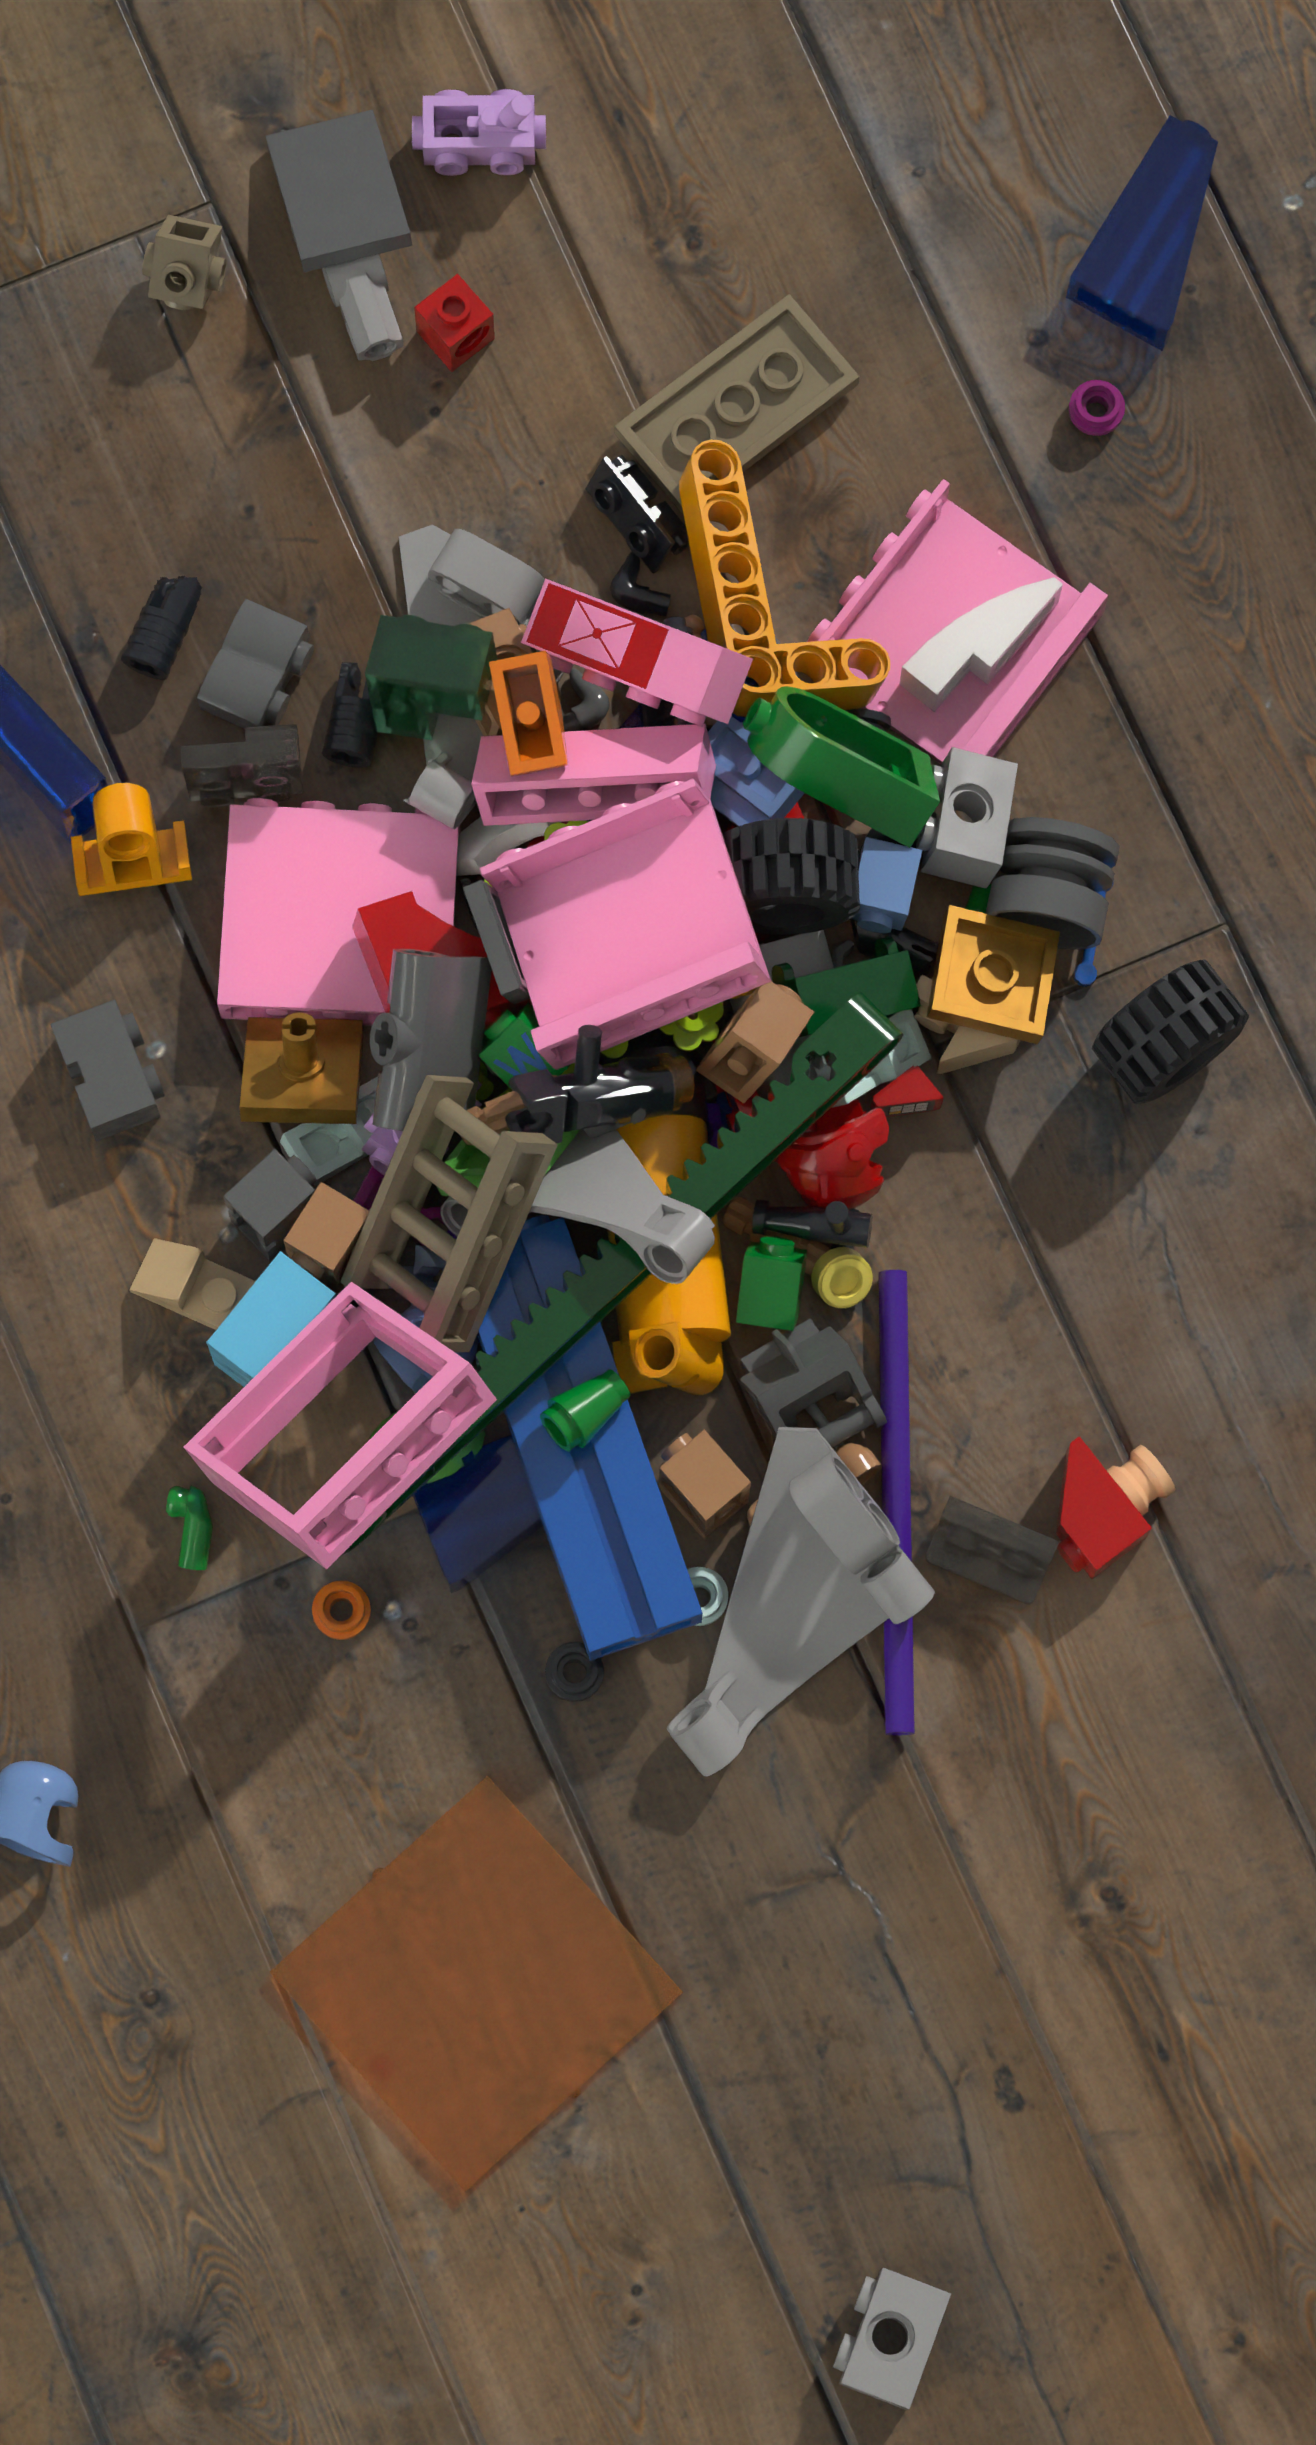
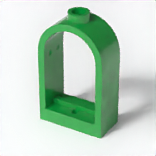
[743,686,940,848]

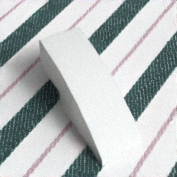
[899,577,1063,712]

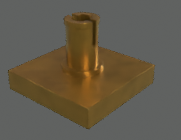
[926,905,1060,1044]
[240,1012,364,1124]

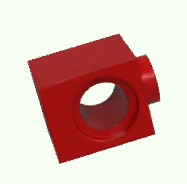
[414,273,495,372]

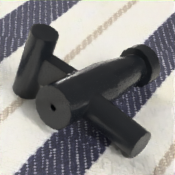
[752,1200,873,1250]

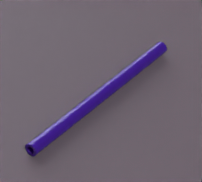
[878,1270,915,1736]

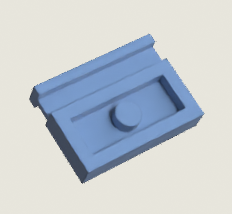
[708,716,804,827]

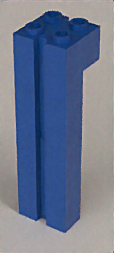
[477,1215,703,1661]

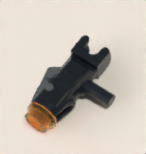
[505,1025,694,1143]

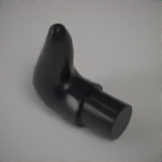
[610,551,671,616]

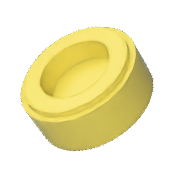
[811,1247,873,1308]

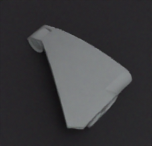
[399,525,564,830]
[440,1129,715,1284]
[667,1427,935,1776]

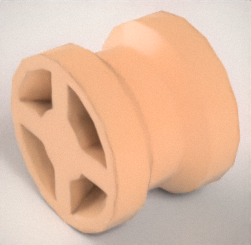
[1107,1445,1176,1516]

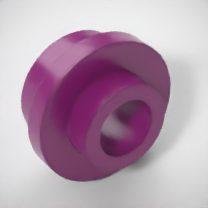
[1069,380,1125,436]

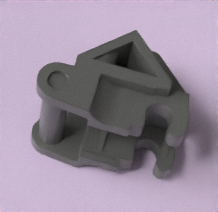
[740,1318,887,1448]

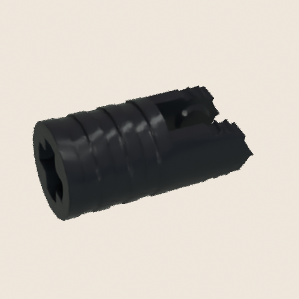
[121,576,202,680]
[322,662,391,768]

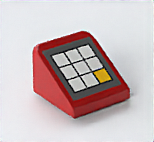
[870,1065,944,1117]

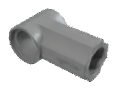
[322,254,404,361]

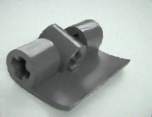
[370,949,492,1131]

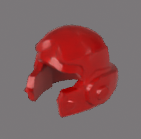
[774,1098,889,1211]

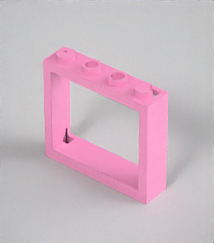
[184,1282,497,1570]

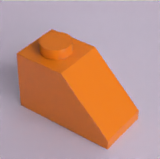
[489,650,568,777]

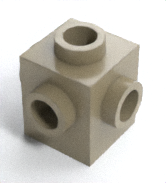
[142,215,227,310]

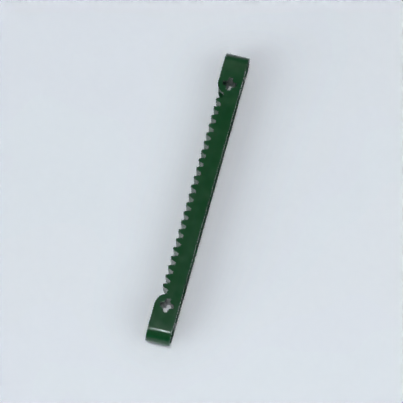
[344,992,904,1554]

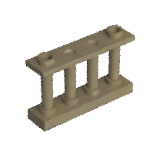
[340,1075,558,1352]

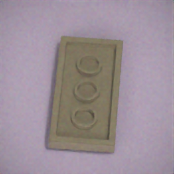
[614,294,860,516]

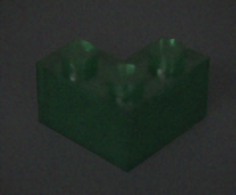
[365,615,497,740]

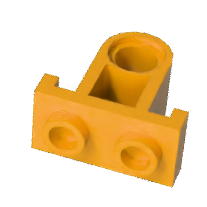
[71,783,192,896]

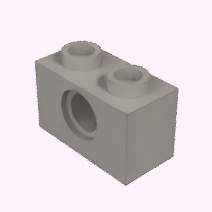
[916,747,1018,888]
[833,2268,951,2410]

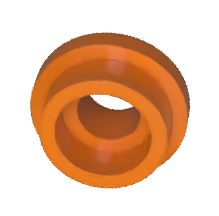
[312,1580,371,1640]

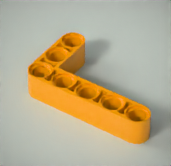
[679,439,890,717]

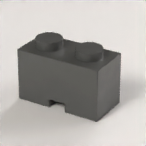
[50,999,165,1142]
[223,1149,317,1262]

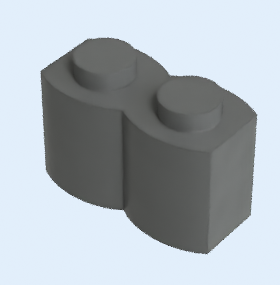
[197,599,314,736]

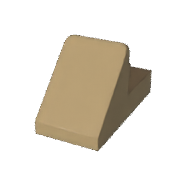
[912,975,1020,1074]
[130,1238,256,1330]

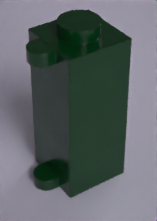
[771,937,921,1038]

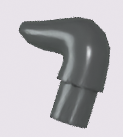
[563,669,609,732]

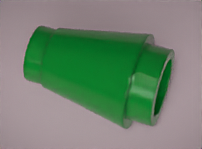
[540,1369,630,1452]

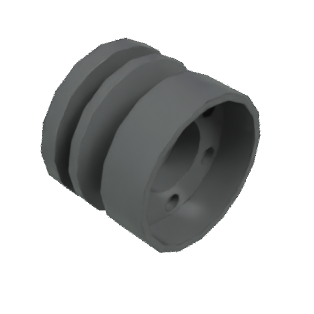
[985,817,1120,950]

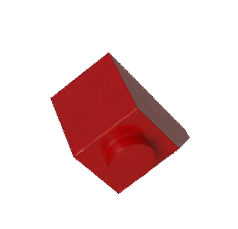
[1056,1436,1152,1579]

